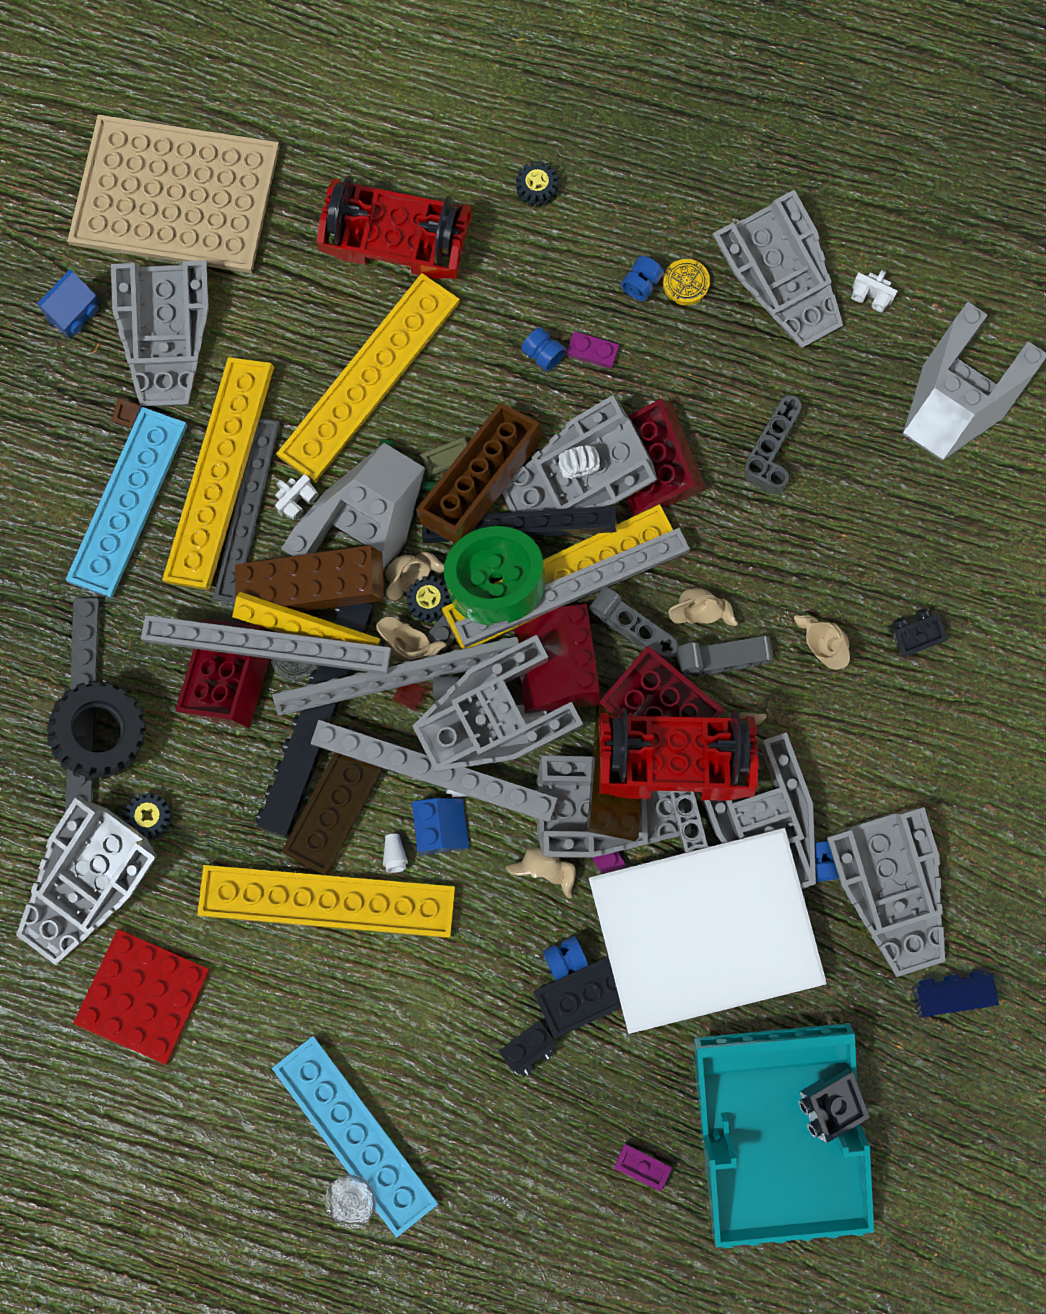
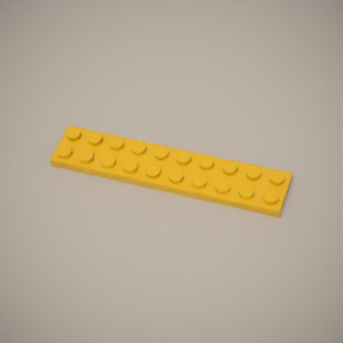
[276,273,460,483]
[162,357,274,591]
[442,504,673,650]
[197,865,455,938]

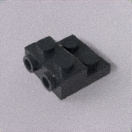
[798,1069,870,1143]

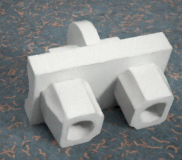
[851,270,897,313]
[275,474,319,520]

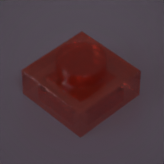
[392,683,426,712]

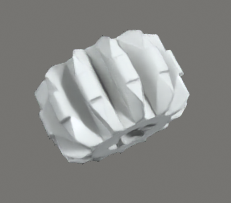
[559,445,600,479]

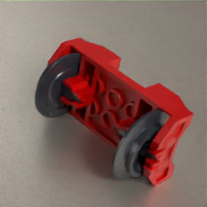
[317,176,472,280]
[599,707,758,801]

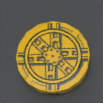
[663,259,710,305]

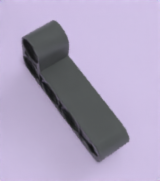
[743,395,801,495]
[675,636,775,678]

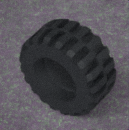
[47,680,147,780]

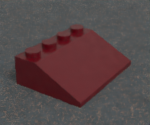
[626,398,706,517]
[514,604,600,713]
[175,619,270,729]
[599,645,724,718]

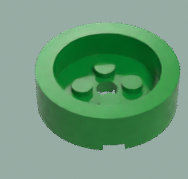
[444,526,546,625]

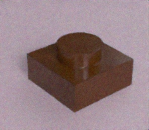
[111,398,143,428]

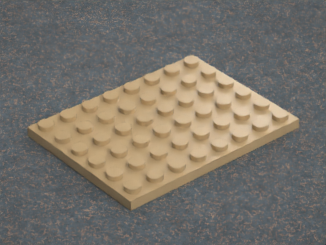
[67,115,280,273]

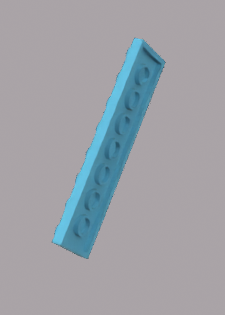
[65,407,187,599]
[272,1036,438,1238]

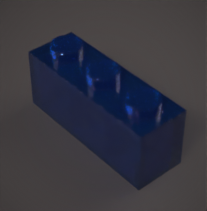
[912,970,999,1018]

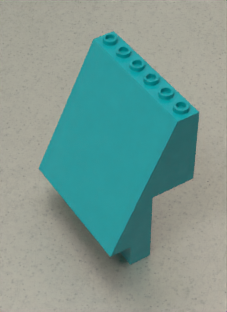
[693,1023,874,1248]

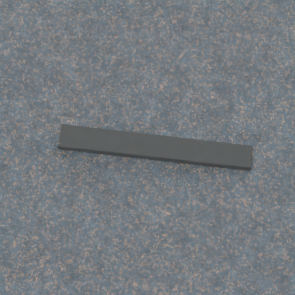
[213,418,280,605]

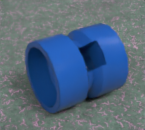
[621,256,664,301]
[521,327,566,372]
[814,842,839,882]
[542,936,588,981]

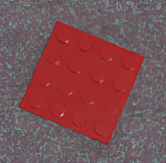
[73,929,210,1065]

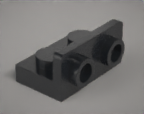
[887,608,948,658]
[498,1020,558,1078]

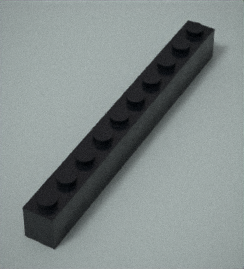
[256,603,375,840]

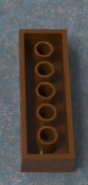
[416,402,543,544]
[235,545,384,612]

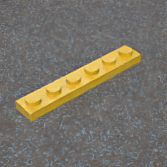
[232,592,380,646]

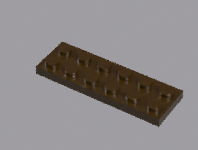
[587,693,641,841]
[281,720,397,876]

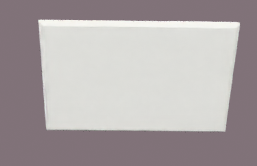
[589,828,827,1034]

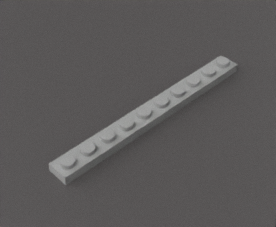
[455,528,690,648]
[141,615,392,674]
[272,637,519,716]
[310,720,558,823]

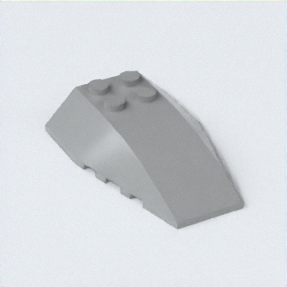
[712,190,843,348]
[111,260,209,406]
[502,395,657,512]
[536,756,691,858]
[16,797,157,965]
[827,807,945,977]

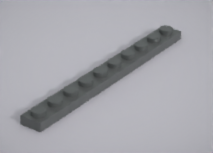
[65,598,100,812]

